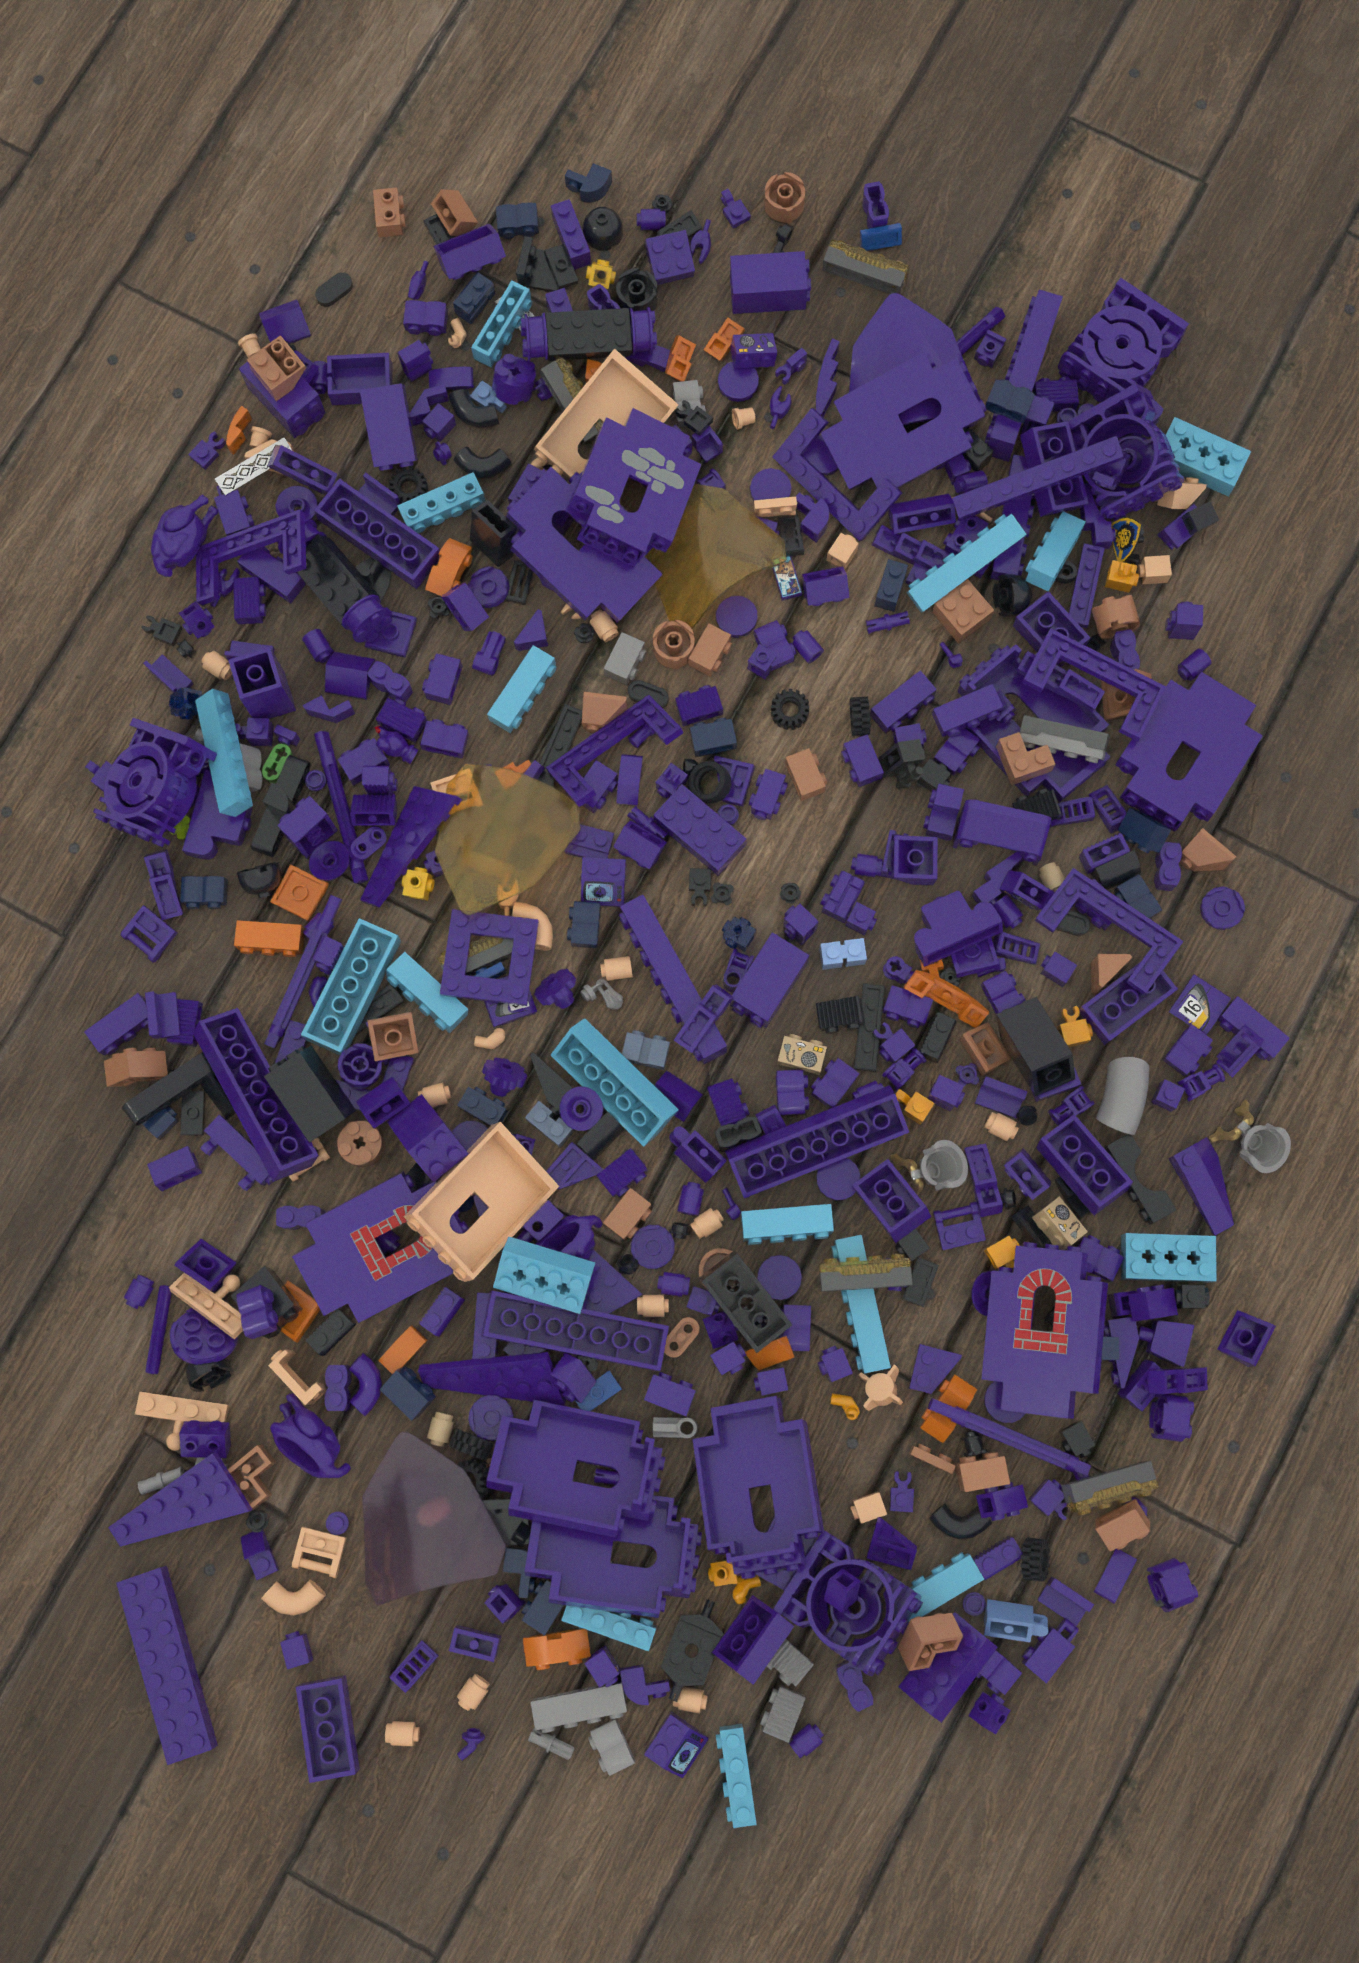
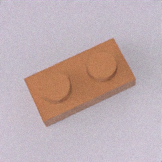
[909,1444,956,1474]

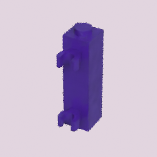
[200,1115,273,1191]

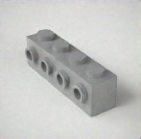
[531,1681,628,1733]

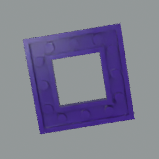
[440,909,539,1006]

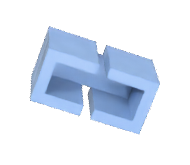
[819,938,867,970]

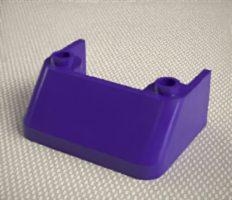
[952,800,1052,866]

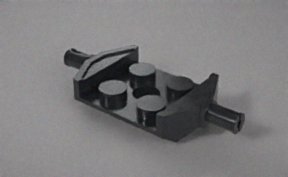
[661,1599,723,1702]

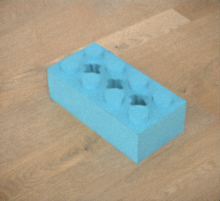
[1166,417,1251,497]
[741,1204,834,1245]
[1121,1233,1216,1283]
[493,1237,595,1314]

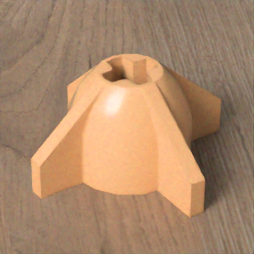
[859,1365,903,1411]

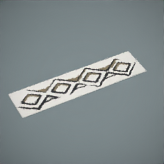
[215,438,293,495]

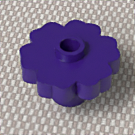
[534,969,576,1009]
[482,1058,527,1097]

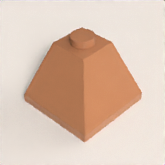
[1101,669,1152,721]
[582,692,628,733]
[1180,828,1236,871]

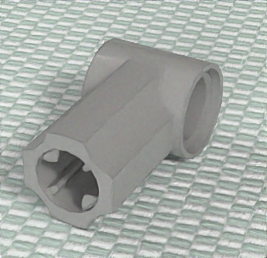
[653,1417,698,1438]

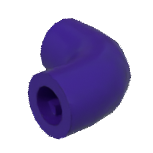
[348,1352,382,1416]

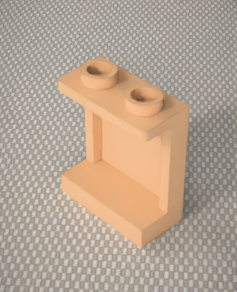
[268,1349,328,1405]

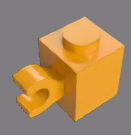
[1105,560,1139,593]
[1057,1006,1093,1047]
[895,1089,935,1125]
[984,1236,1020,1270]

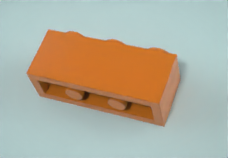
[234,920,305,957]

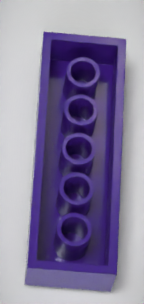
[314,478,440,589]

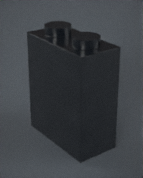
[470,500,516,567]
[231,1266,303,1339]

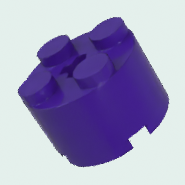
[492,354,536,405]
[1149,1394,1194,1442]
[1147,1558,1198,1612]

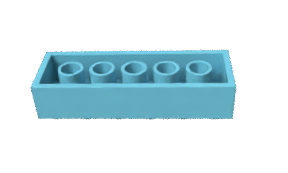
[301,918,401,1055]
[551,1018,679,1147]

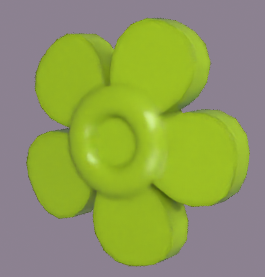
[170,815,191,840]

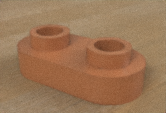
[664,1317,699,1358]

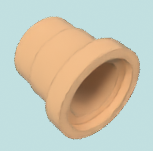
[238,334,261,358]
[732,407,755,430]
[249,426,272,448]

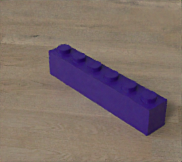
[990,455,1035,580]

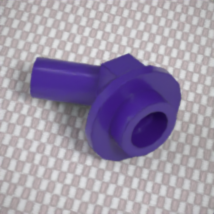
[457,1728,485,1761]

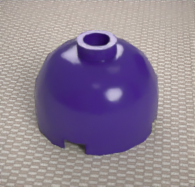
[338,1043,382,1089]

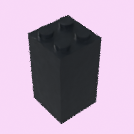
[996,997,1076,1097]
[264,1045,356,1143]

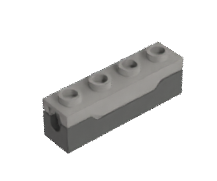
[1020,715,1110,763]

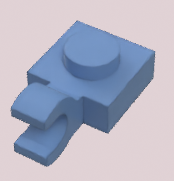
[470,381,507,413]

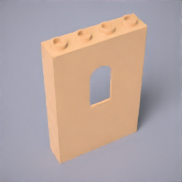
[534,349,678,484]
[404,1122,559,1282]

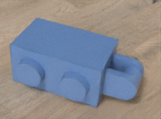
[984,1599,1048,1642]

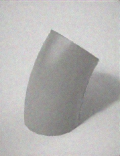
[1096,1057,1149,1135]

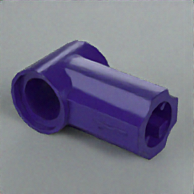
[472,631,506,676]

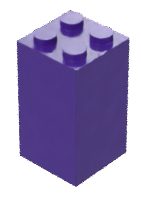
[730,251,811,314]
[239,362,326,438]
[360,383,418,471]
[228,647,296,719]
[730,932,810,1028]
[387,1094,469,1182]

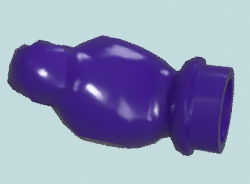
[375,726,418,764]

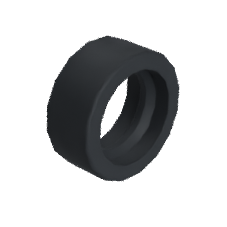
[688,761,731,804]

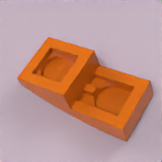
[704,318,745,362]
[665,335,696,382]
[226,406,252,455]
[378,1325,428,1374]

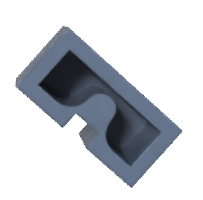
[622,1030,670,1070]
[525,1101,574,1148]

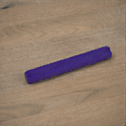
[145,1285,172,1374]

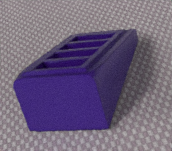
[1089,785,1127,834]
[1050,797,1095,827]
[993,932,1040,965]
[389,1640,439,1693]

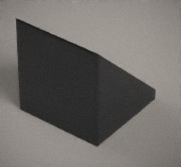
[1125,554,1140,572]
[1087,634,1107,651]
[510,1521,531,1547]

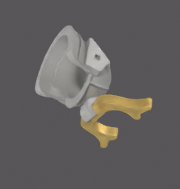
[1209,1100,1291,1173]
[891,1140,968,1195]

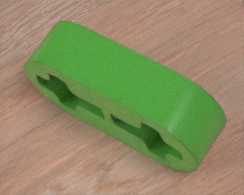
[262,744,293,783]

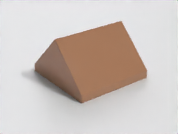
[1091,954,1132,996]
[367,1012,418,1061]
[959,1022,1011,1077]

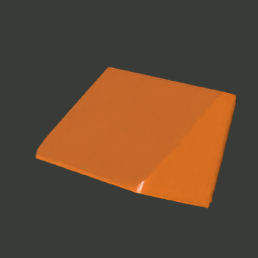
[745,1336,794,1370]

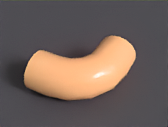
[512,902,553,951]
[261,1580,326,1616]

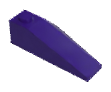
[1168,1137,1234,1236]

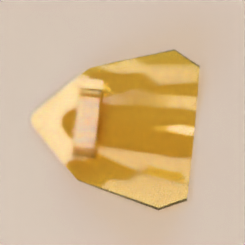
[645,484,787,629]
[435,764,581,915]

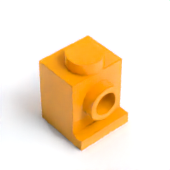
[708,1559,747,1587]

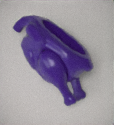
[151,495,218,577]
[535,1215,603,1260]
[270,1393,351,1478]

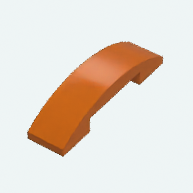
[904,970,989,1028]

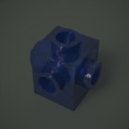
[169,687,202,720]
[722,916,757,952]

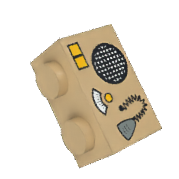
[777,1034,827,1075]
[1032,1196,1088,1250]

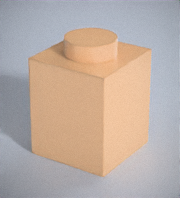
[827,533,859,569]
[1138,555,1172,584]
[850,1491,887,1524]

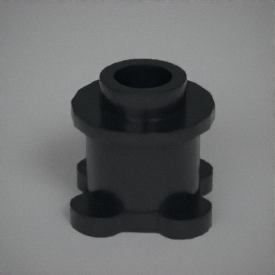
[961,1431,988,1457]

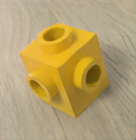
[586,259,616,289]
[402,867,435,901]

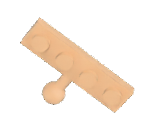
[169,1273,243,1339]
[135,1392,229,1451]

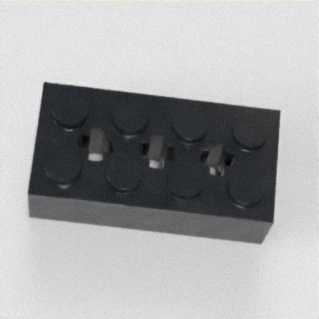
[699,1250,792,1353]

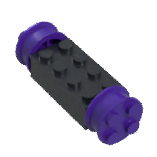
[520,307,657,361]
[277,519,392,642]

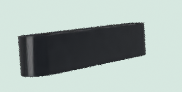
[251,755,311,857]
[122,1052,213,1126]

